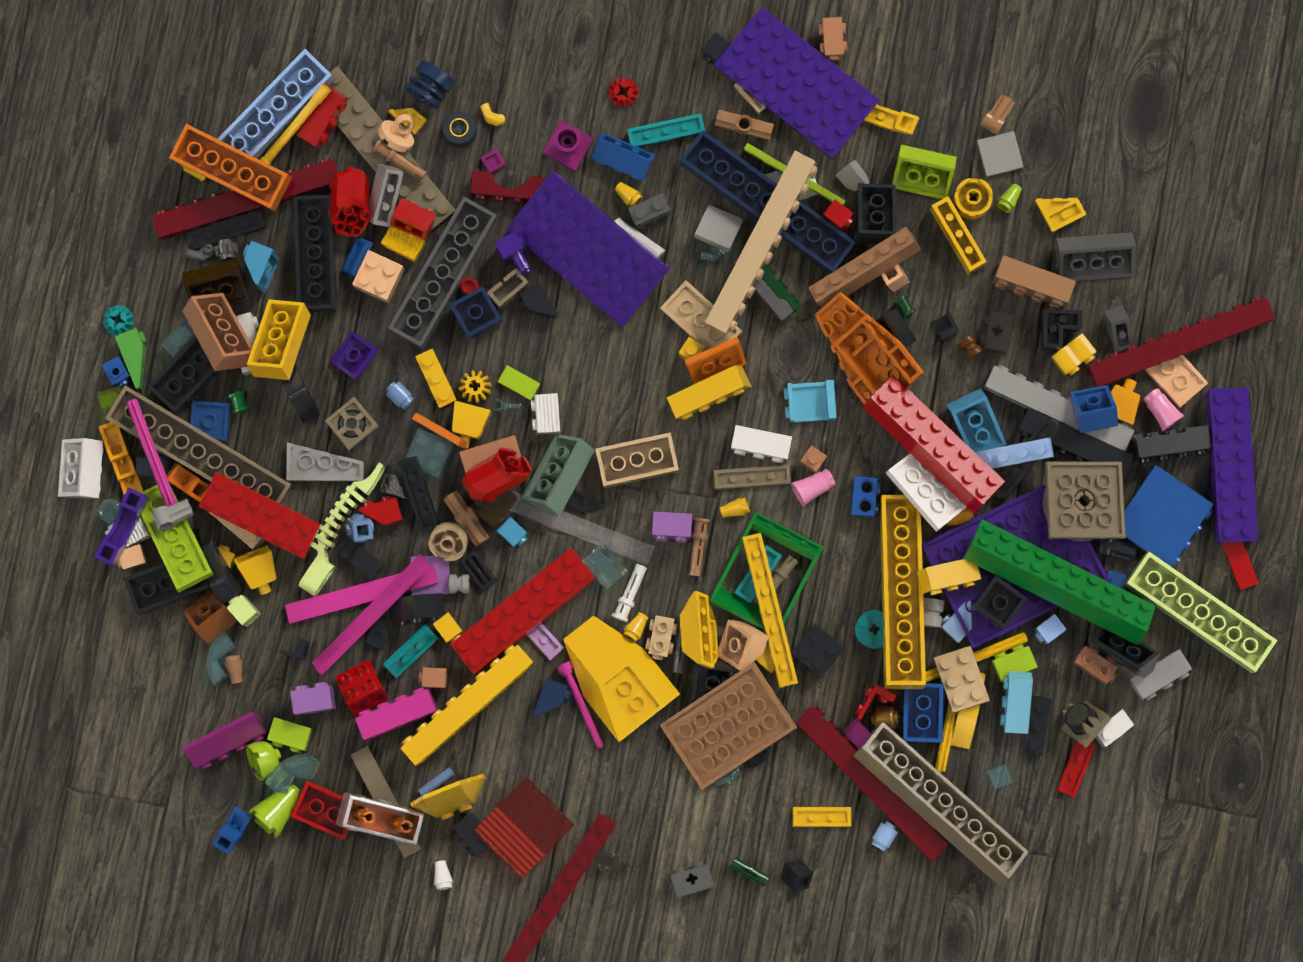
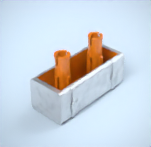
[336,792,424,845]

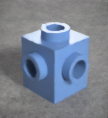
[345,514,374,543]

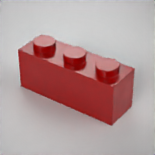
[297,86,349,147]

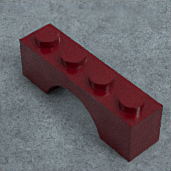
[471,170,546,204]

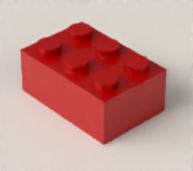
[291,781,350,840]

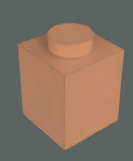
[800,445,827,474]
[419,667,447,688]

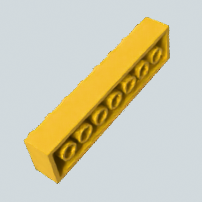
[401,645,535,766]

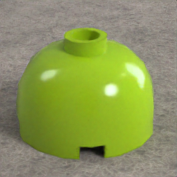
[246,741,281,781]

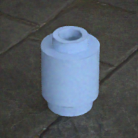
[871,821,898,851]

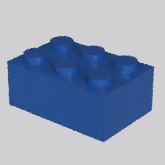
[901,683,944,743]

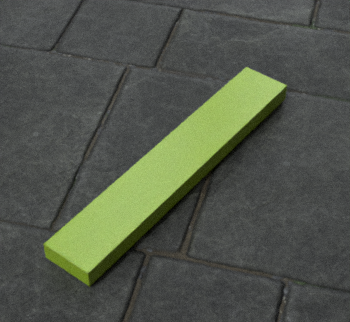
[744,143,846,205]

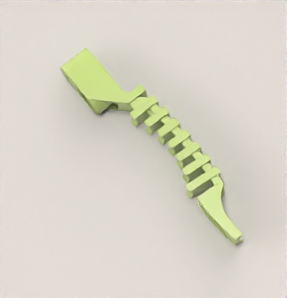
[298,463,385,597]

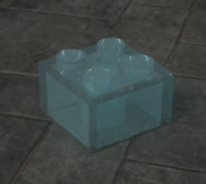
[405,428,455,480]

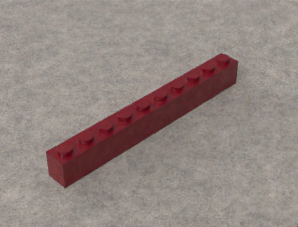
[152,158,338,241]
[1087,296,1275,387]
[795,706,949,862]
[502,813,617,962]

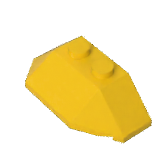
[680,591,719,669]

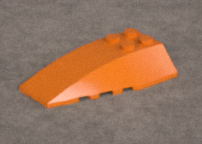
[815,292,924,404]

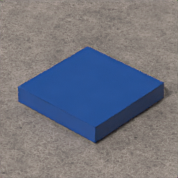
[190,401,231,442]

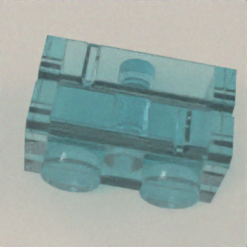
[582,542,628,589]

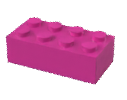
[355,687,438,741]

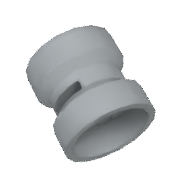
[449,574,470,594]

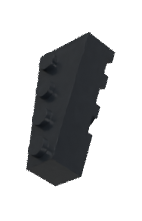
[1130,425,1212,464]

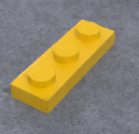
[415,348,457,409]

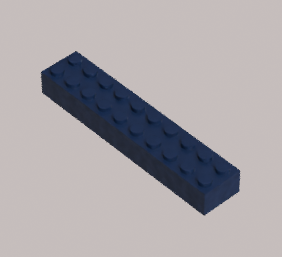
[680,130,856,274]

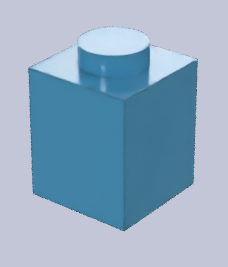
[497,517,528,548]

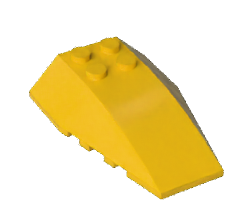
[410,774,486,820]

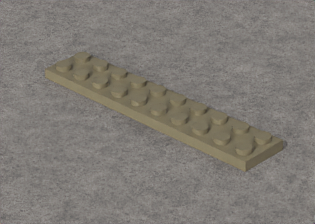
[329,66,456,232]

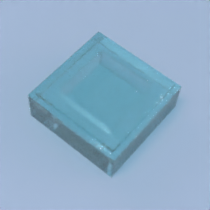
[987,764,1013,789]

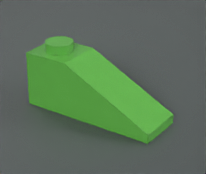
[115,328,147,391]

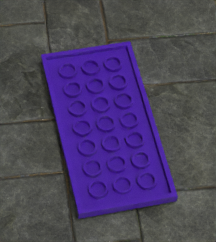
[714,7,880,159]
[507,170,670,327]

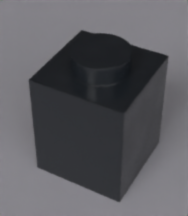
[701,32,730,64]

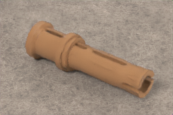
[372,139,427,182]
[688,518,710,577]

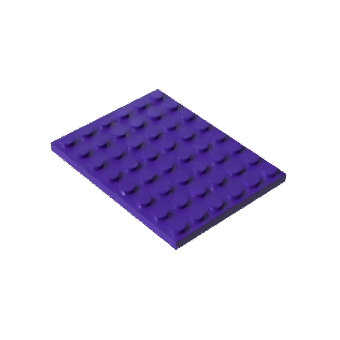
[922,484,1110,649]

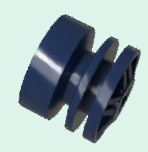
[404,60,455,109]

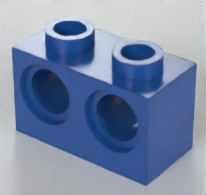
[850,476,881,518]

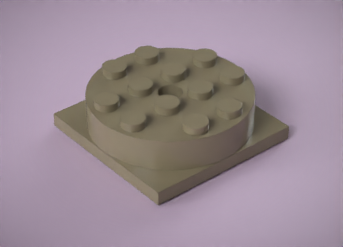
[1043,462,1126,542]

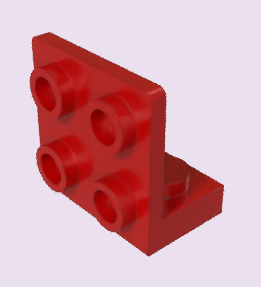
[335,660,389,717]
[855,684,897,721]

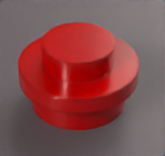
[460,278,479,296]

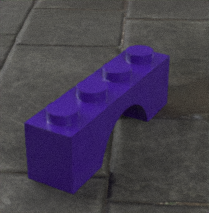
[94,487,149,567]

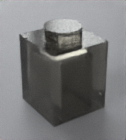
[380,473,409,499]

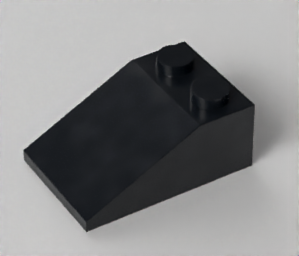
[691,657,735,704]

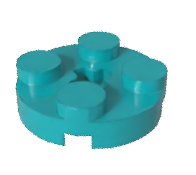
[855,610,883,649]

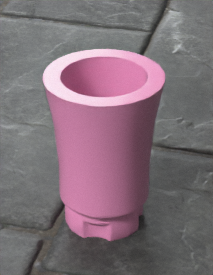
[1143,388,1184,432]
[791,469,836,507]

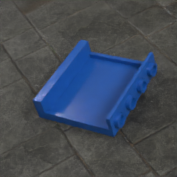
[1124,465,1213,567]

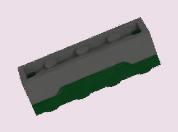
[733,259,799,323]

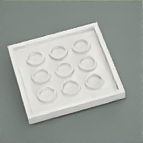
[886,453,967,532]

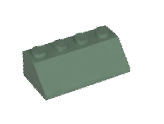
[521,434,595,516]

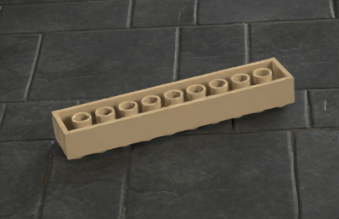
[705,151,818,335]

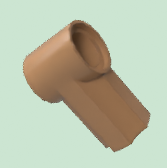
[980,94,1015,135]

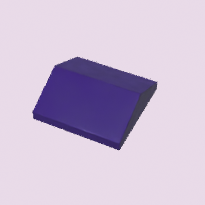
[329,331,379,380]

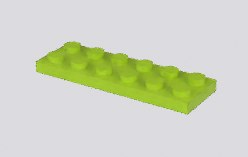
[141,481,214,592]

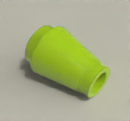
[997,184,1022,213]

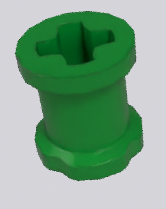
[228,391,250,414]

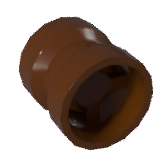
[957,335,984,361]

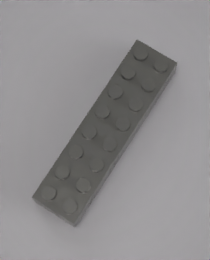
[388,197,498,350]

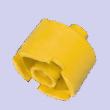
[952,178,993,220]

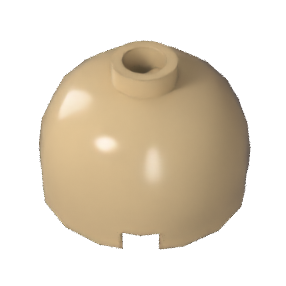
[428,522,468,561]

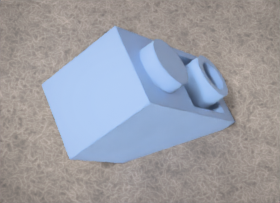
[941,599,972,643]

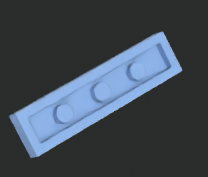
[975,438,1054,469]

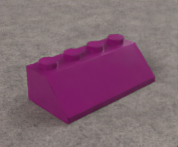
[182,712,267,770]

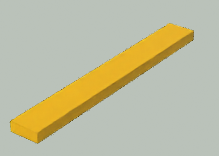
[742,533,798,688]

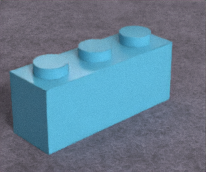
[1000,671,1033,734]

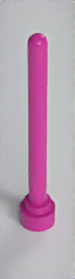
[556,661,604,749]

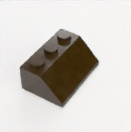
[182,257,250,305]

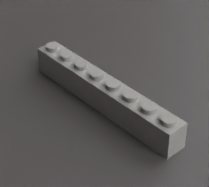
[983,365,1134,451]

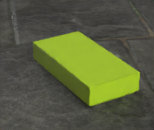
[498,365,541,401]

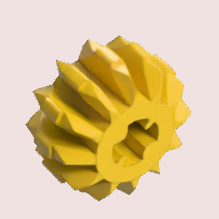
[459,370,492,403]

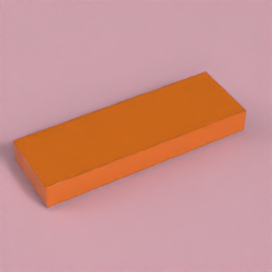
[412,413,468,449]

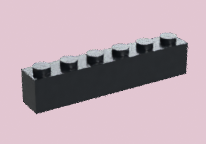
[1017,408,1134,478]

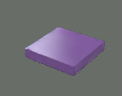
[410,556,450,595]

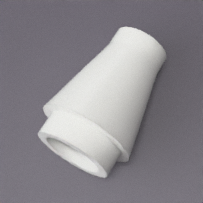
[434,861,453,890]

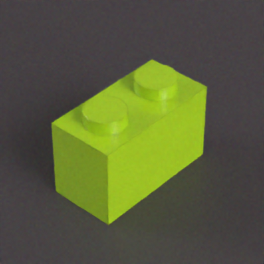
[991,644,1038,682]
[267,717,313,753]

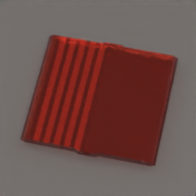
[473,777,574,879]

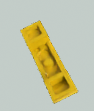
[864,105,919,135]
[951,673,986,749]

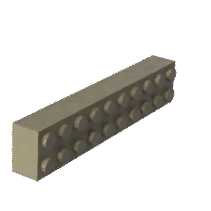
[105,386,293,504]
[853,722,1029,886]

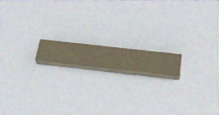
[351,746,422,858]

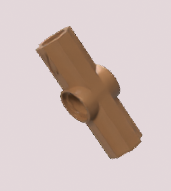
[715,110,774,141]
[443,490,490,547]

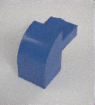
[212,806,252,855]

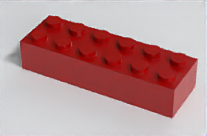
[198,472,322,559]

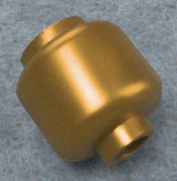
[871,706,900,731]

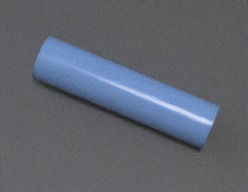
[418,767,455,796]

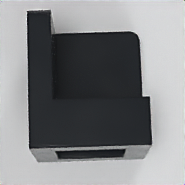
[931,312,960,342]
[781,859,814,892]

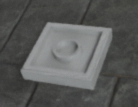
[977,131,1023,177]
[694,205,743,252]

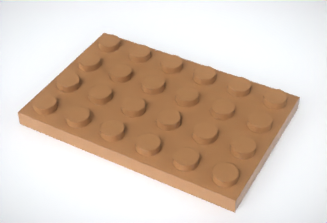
[660,662,797,790]

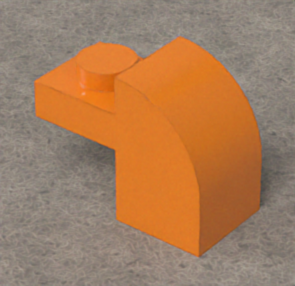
[166,463,209,502]

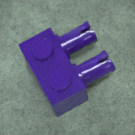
[495,232,531,276]

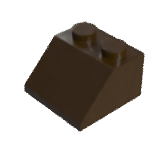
[468,489,518,527]

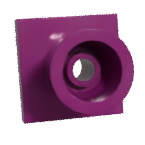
[542,120,594,172]

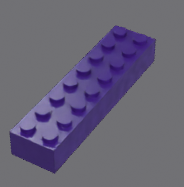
[1206,387,1258,544]

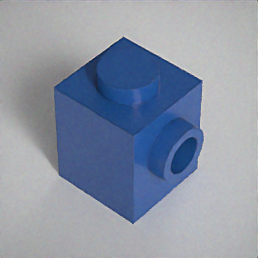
[102,356,132,388]

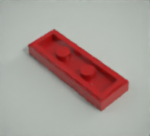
[1222,543,1259,590]
[1056,741,1096,798]

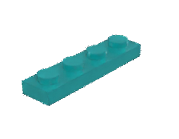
[627,113,705,147]

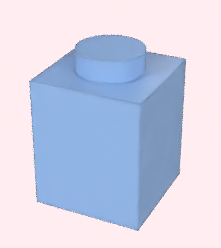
[1034,614,1067,644]

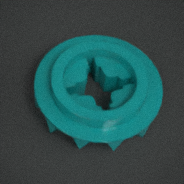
[103,305,134,336]

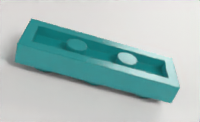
[734,545,782,603]
[383,625,439,678]

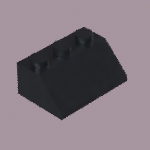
[1090,629,1160,679]

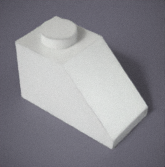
[1095,709,1134,747]

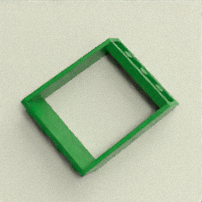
[709,512,823,630]

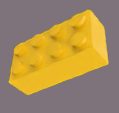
[247,300,311,380]

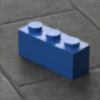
[591,132,655,181]

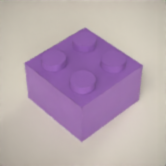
[652,511,692,543]
[290,682,336,715]

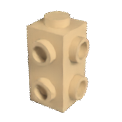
[645,615,678,660]

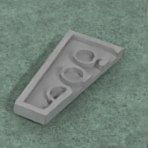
[286,442,364,481]

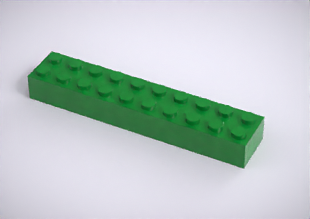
[963,519,1156,645]

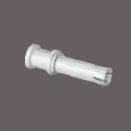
[611,564,647,622]

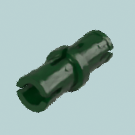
[730,857,770,887]

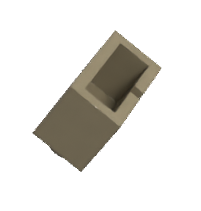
[487,268,529,310]

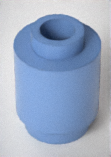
[386,382,414,410]

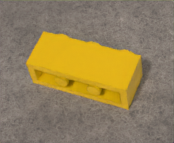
[917,559,981,595]

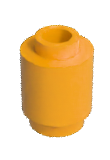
[947,508,974,526]

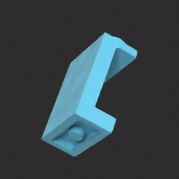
[784,380,836,423]

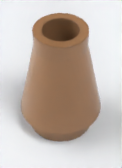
[223,654,243,684]

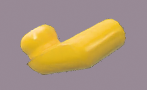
[480,103,505,126]

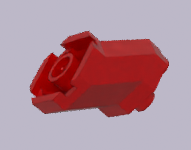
[329,167,371,237]
[461,448,532,502]

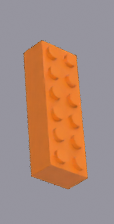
[169,124,292,211]

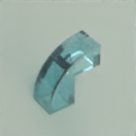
[161,319,195,358]
[207,631,237,686]
[265,753,320,794]

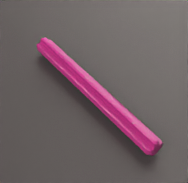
[126,399,177,507]

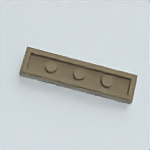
[713,465,791,490]

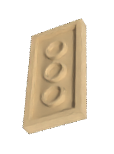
[660,280,742,350]

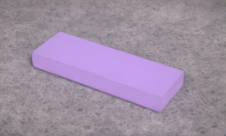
[527,624,564,661]

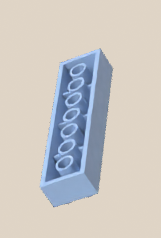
[218,49,336,159]

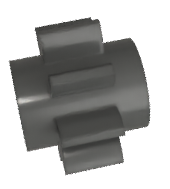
[214,239,239,261]

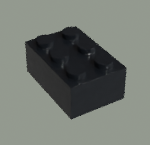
[856,183,897,245]

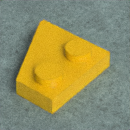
[1035,198,1086,233]

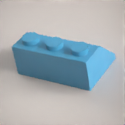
[243,241,280,294]

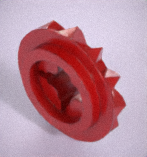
[608,77,639,107]

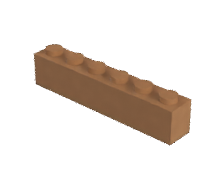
[809,227,921,308]

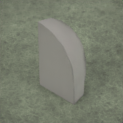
[836,160,869,191]

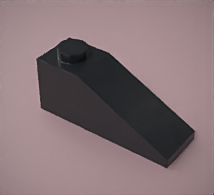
[201,541,243,604]

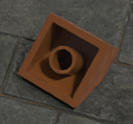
[183,589,238,644]

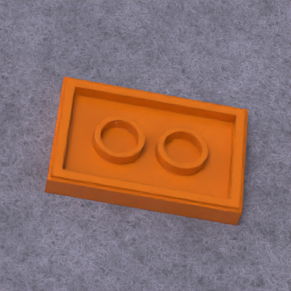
[685,337,747,385]

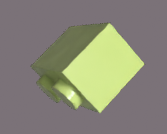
[227,595,262,627]

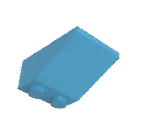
[946,389,1007,452]

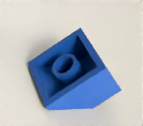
[1070,385,1118,433]

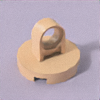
[378,114,414,152]

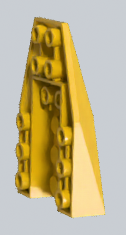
[563,616,680,742]

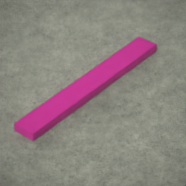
[312,554,430,675]
[285,564,438,624]

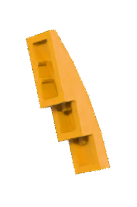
[99,422,144,495]

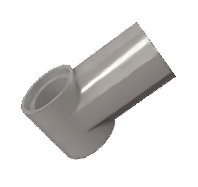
[152,499,194,531]

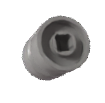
[923,598,945,628]

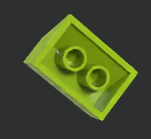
[892,145,957,199]

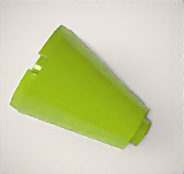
[248,784,301,838]

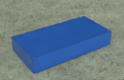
[341,237,373,277]

